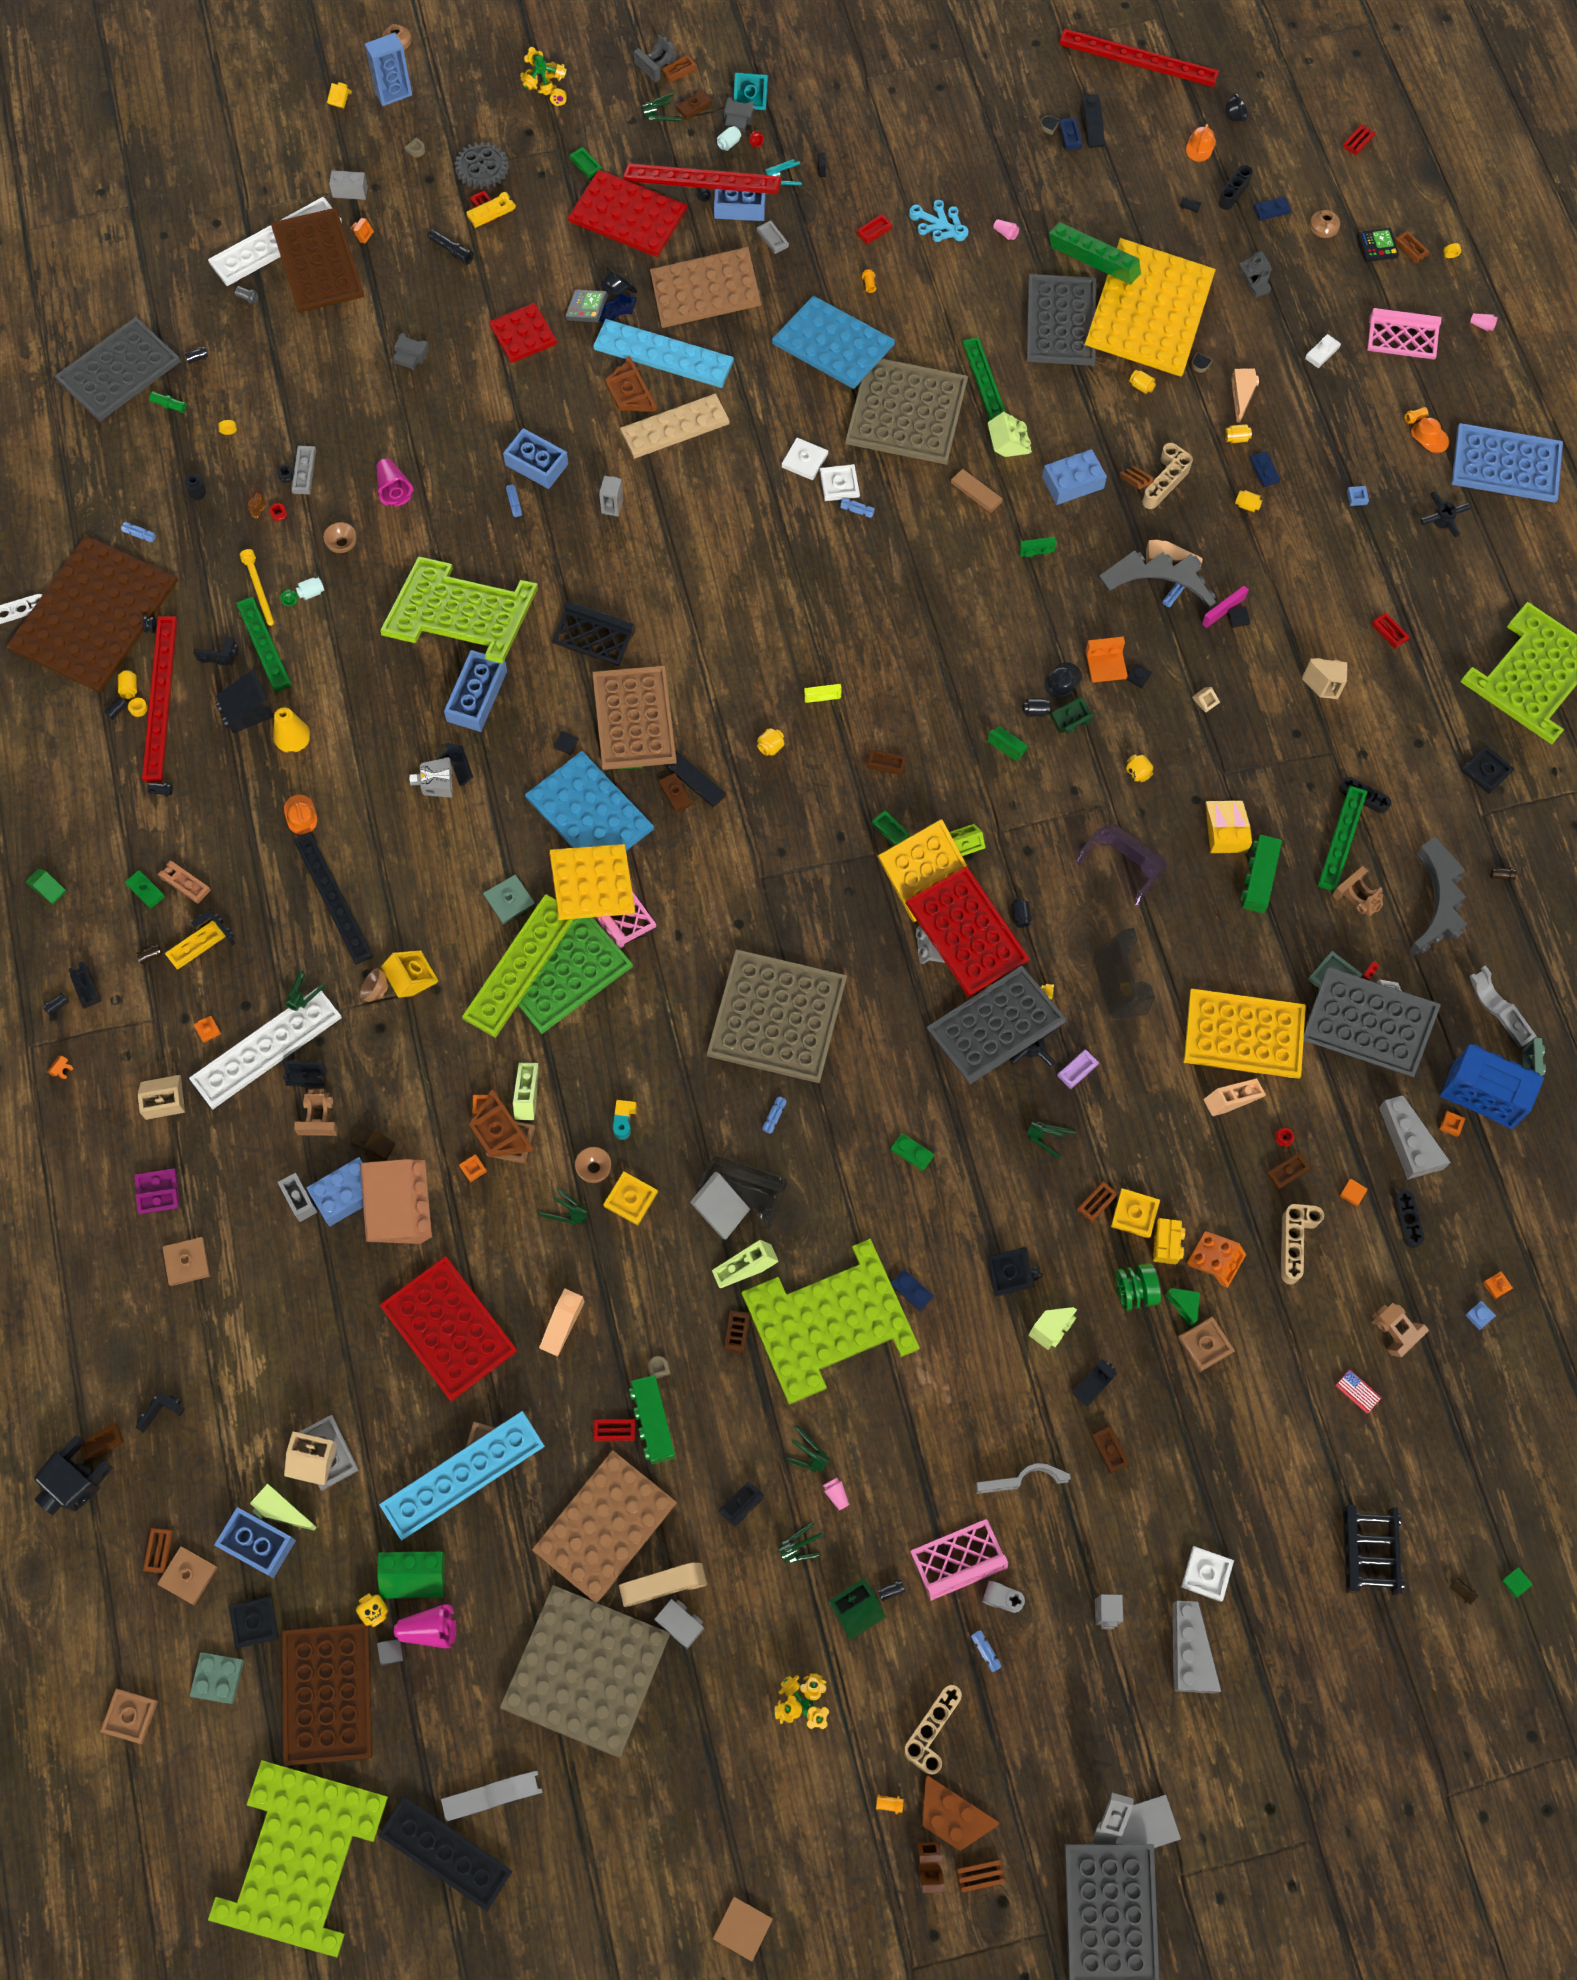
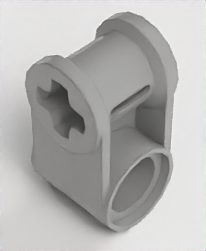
[982,1581,1025,1613]

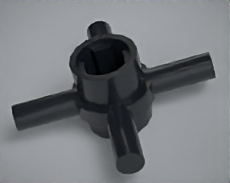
[1420,491,1471,538]
[1009,1029,1055,1067]

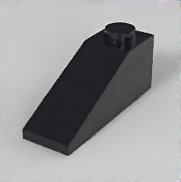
[1080,94,1105,148]

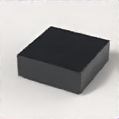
[818,152,826,177]
[1227,607,1250,628]
[554,731,579,755]

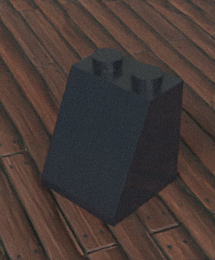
[216,670,274,733]

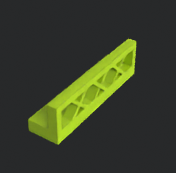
[949,824,985,856]

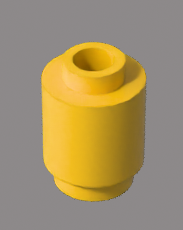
[1129,370,1156,394]
[1225,424,1252,443]
[1235,490,1263,513]
[118,670,137,699]

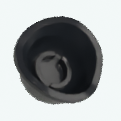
[1226,92,1248,121]

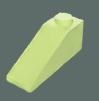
[513,1063,538,1120]
[712,1240,779,1288]
[250,1484,317,1531]

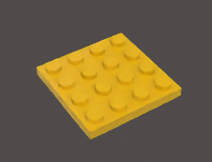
[877,819,967,922]
[549,844,635,920]

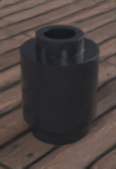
[185,474,206,500]
[1022,698,1050,717]
[1010,898,1032,928]

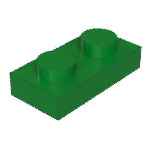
[1019,537,1057,557]
[890,1133,934,1172]

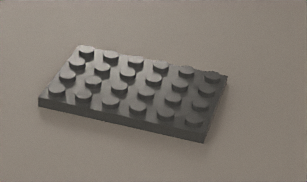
[1026,274,1096,366]
[54,317,181,422]
[926,966,1066,1085]
[1304,967,1441,1077]
[1065,1844,1159,1980]

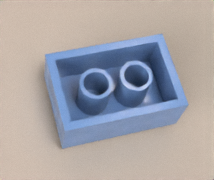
[714,189,766,221]
[503,428,568,489]
[1042,449,1107,505]
[306,1157,363,1227]
[215,1507,296,1578]

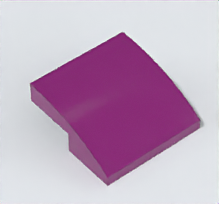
[134,1168,179,1214]

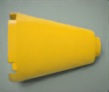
[273,708,310,753]

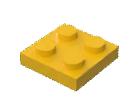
[603,1172,658,1226]
[1111,1188,1160,1238]

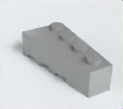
[1379,1096,1451,1180]
[1172,1601,1221,1693]

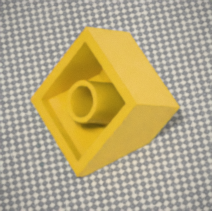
[381,951,438,998]

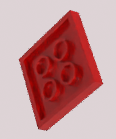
[489,303,557,363]

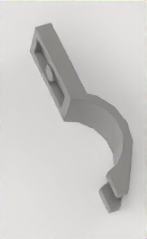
[1469,965,1537,1048]
[975,1463,1071,1494]
[441,1771,543,1822]
[1092,1793,1134,1844]

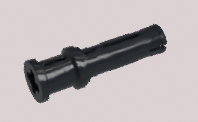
[428,229,474,265]

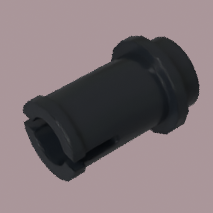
[697,188,711,202]
[1179,196,1201,213]
[185,346,209,364]
[104,697,128,720]
[147,782,173,797]
[42,992,69,1016]
[877,1579,905,1602]

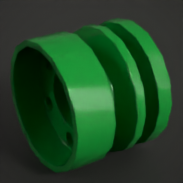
[1115,1263,1161,1311]

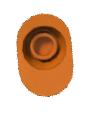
[1186,124,1216,162]
[1411,417,1449,453]
[284,795,317,835]

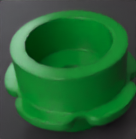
[280,590,298,606]

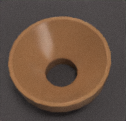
[382,24,412,50]
[1309,210,1340,238]
[324,522,357,553]
[360,968,388,1002]
[575,1147,611,1183]

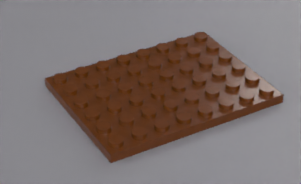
[6,535,178,693]

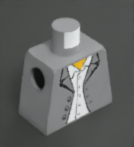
[410,758,453,798]

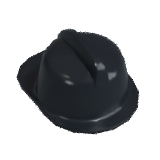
[600,267,637,295]
[1045,662,1082,698]

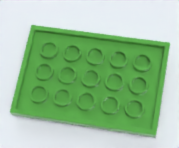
[517,917,633,1034]

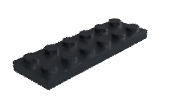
[378,1796,513,1912]

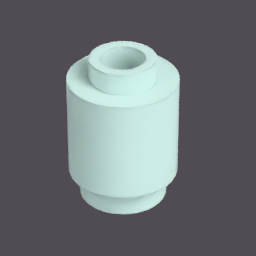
[717,126,741,151]
[296,577,324,600]

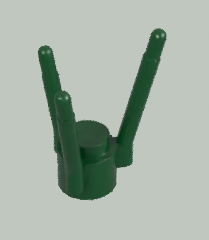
[642,93,683,121]
[284,970,326,1011]
[1027,1121,1077,1159]
[538,1188,589,1226]
[787,1426,830,1473]
[778,1522,824,1564]

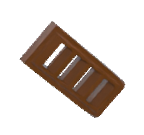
[724,1311,750,1354]

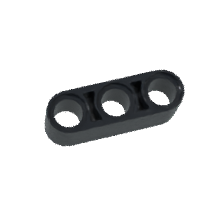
[1218,165,1253,210]

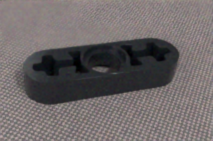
[1339,777,1391,813]
[1394,1190,1424,1248]

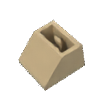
[1302,658,1347,699]
[138,1075,185,1120]
[284,1431,337,1486]

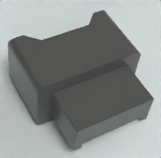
[724,97,755,133]
[393,333,429,370]

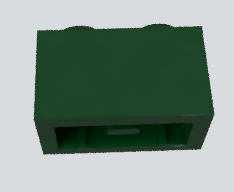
[828,1578,886,1641]

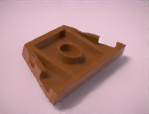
[605,356,657,412]
[469,1090,533,1157]
[922,1775,999,1851]

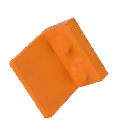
[1085,637,1127,683]
[1187,1231,1246,1288]

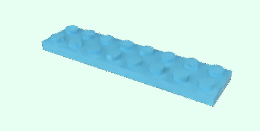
[594,319,734,388]
[379,1411,545,1541]

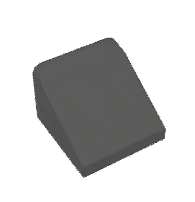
[377,1639,404,1666]

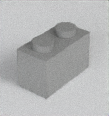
[329,170,368,200]
[599,476,624,517]
[277,1173,318,1222]
[1095,1594,1123,1629]
[655,1599,704,1649]

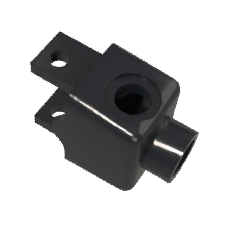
[34,1435,114,1515]

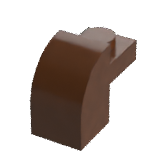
[917,1842,945,1894]

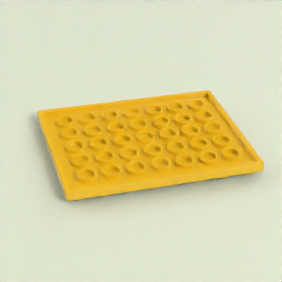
[1085,238,1216,377]

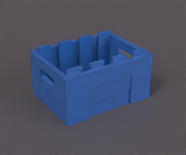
[1439,1044,1544,1129]

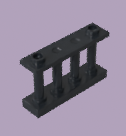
[1343,1505,1405,1596]

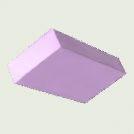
[1057,1049,1099,1089]

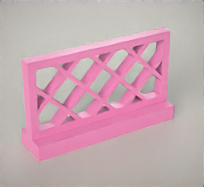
[1367,308,1442,359]
[594,891,656,949]
[910,1519,1008,1601]

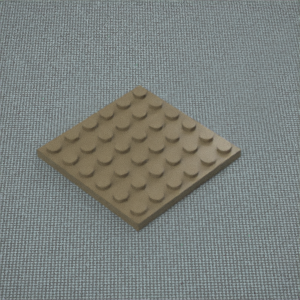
[845,359,968,465]
[707,949,847,1083]
[500,1585,670,1758]

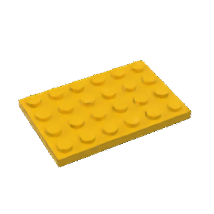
[1184,989,1306,1079]

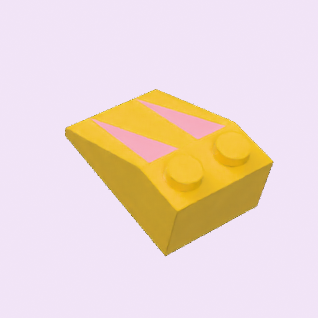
[1205,801,1252,853]

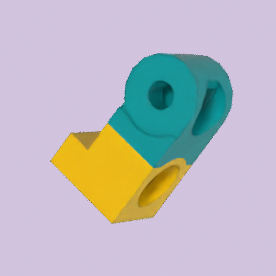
[613,1100,637,1140]

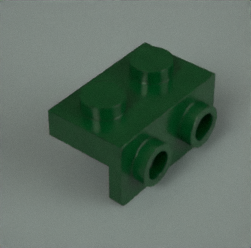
[1050,696,1095,734]

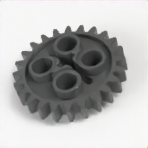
[455,142,509,190]

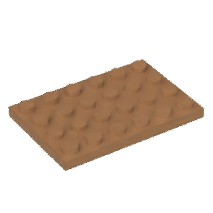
[650,247,761,328]
[592,666,676,770]
[532,1450,677,1603]

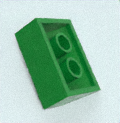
[378,1552,446,1599]

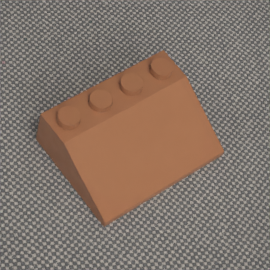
[360,1159,432,1244]

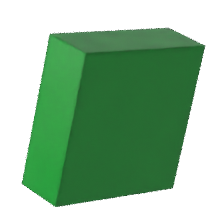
[1501,1567,1533,1598]

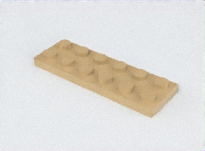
[620,393,729,459]

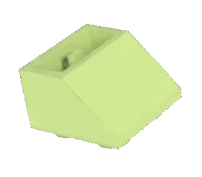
[988,412,1032,457]
[1029,1307,1077,1350]

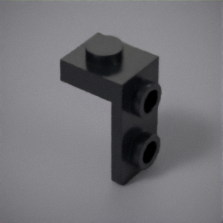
[193,636,239,666]
[435,743,473,786]
[191,909,235,945]
[1072,1359,1117,1406]
[135,1392,185,1433]

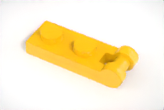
[466,192,516,228]

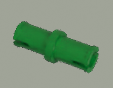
[149,391,187,413]

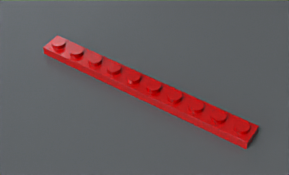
[1059,29,1219,87]
[623,164,782,194]
[142,616,178,782]

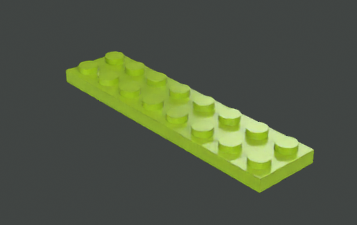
[462,894,575,1038]

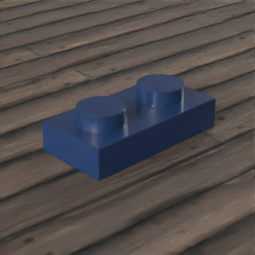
[1059,118,1083,150]
[1253,196,1291,221]
[1249,451,1280,488]
[891,1269,934,1312]

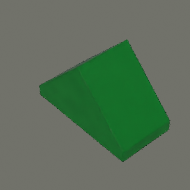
[25,869,66,905]
[1165,1288,1200,1327]

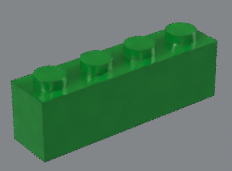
[1240,835,1282,913]
[629,1375,675,1465]

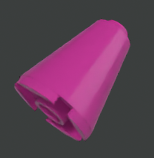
[376,459,414,507]
[394,1604,456,1649]

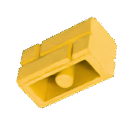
[1153,1218,1185,1264]

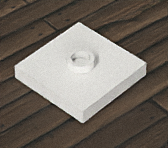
[782,438,828,480]
[820,464,860,501]
[1181,1546,1234,1602]

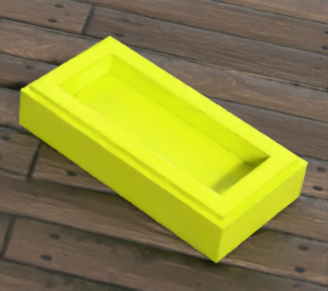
[804,684,841,703]

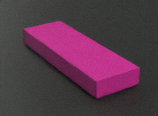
[1202,586,1249,628]

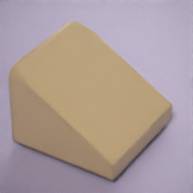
[1192,687,1220,712]

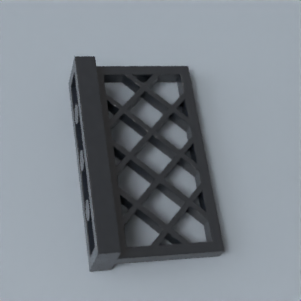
[552,601,636,666]

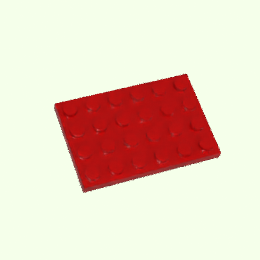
[568,170,687,258]
[905,866,1030,997]
[380,1256,518,1402]

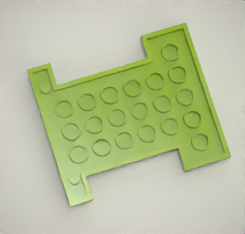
[381,556,538,664]
[1461,602,1577,745]
[742,1239,920,1405]
[208,1760,388,1957]

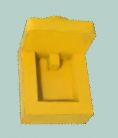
[327,82,352,109]

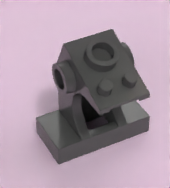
[634,35,677,83]
[1239,251,1272,298]

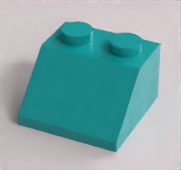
[734,72,768,110]

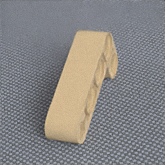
[1142,443,1193,509]
[1281,1204,1324,1285]
[619,1563,707,1607]
[904,1685,962,1775]

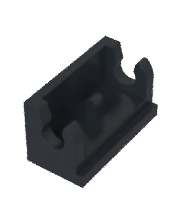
[69,961,102,1009]
[283,1060,327,1088]
[718,1481,764,1528]

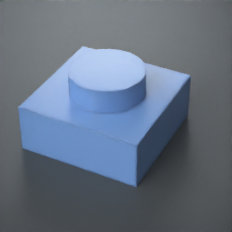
[1347,486,1369,506]
[1466,1301,1496,1330]

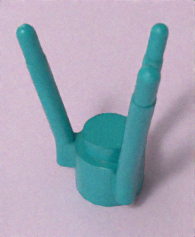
[765,159,802,186]

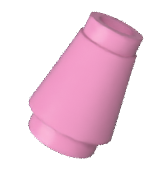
[993,219,1019,240]
[1470,313,1498,331]
[823,1478,850,1510]

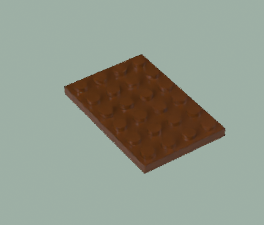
[271,208,364,313]
[282,1623,372,1766]

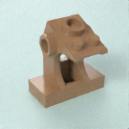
[1332,866,1384,917]
[294,1089,338,1136]
[1372,1303,1429,1357]

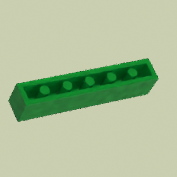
[1049,222,1141,285]

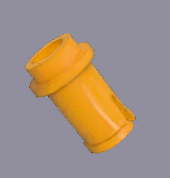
[862,269,876,293]
[1404,407,1428,424]
[876,1795,904,1814]

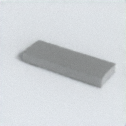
[292,446,316,494]

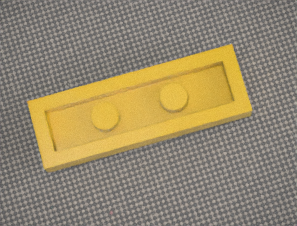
[165,921,225,970]

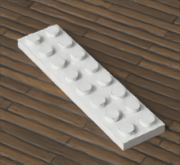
[208,197,342,286]
[189,988,342,1110]

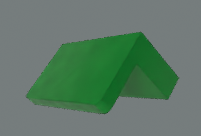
[987,726,1028,762]

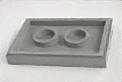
[690,1172,750,1240]
[298,1415,359,1491]
[1116,1795,1181,1848]

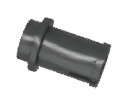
[235,286,258,304]

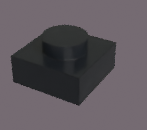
[1126,663,1152,689]

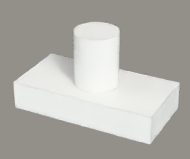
[1305,334,1341,368]

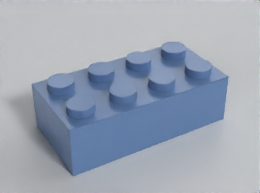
[365,33,412,106]
[444,650,507,732]

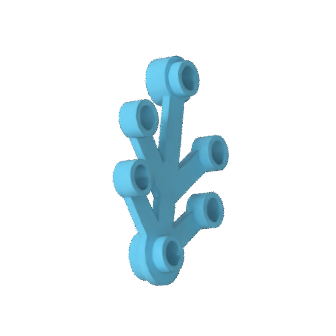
[909,200,968,242]

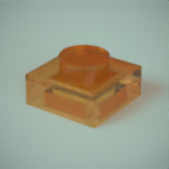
[248,493,266,519]

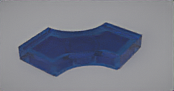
[599,294,637,323]

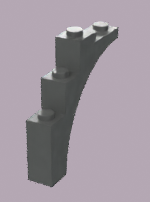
[1098,550,1216,607]
[1410,837,1467,956]

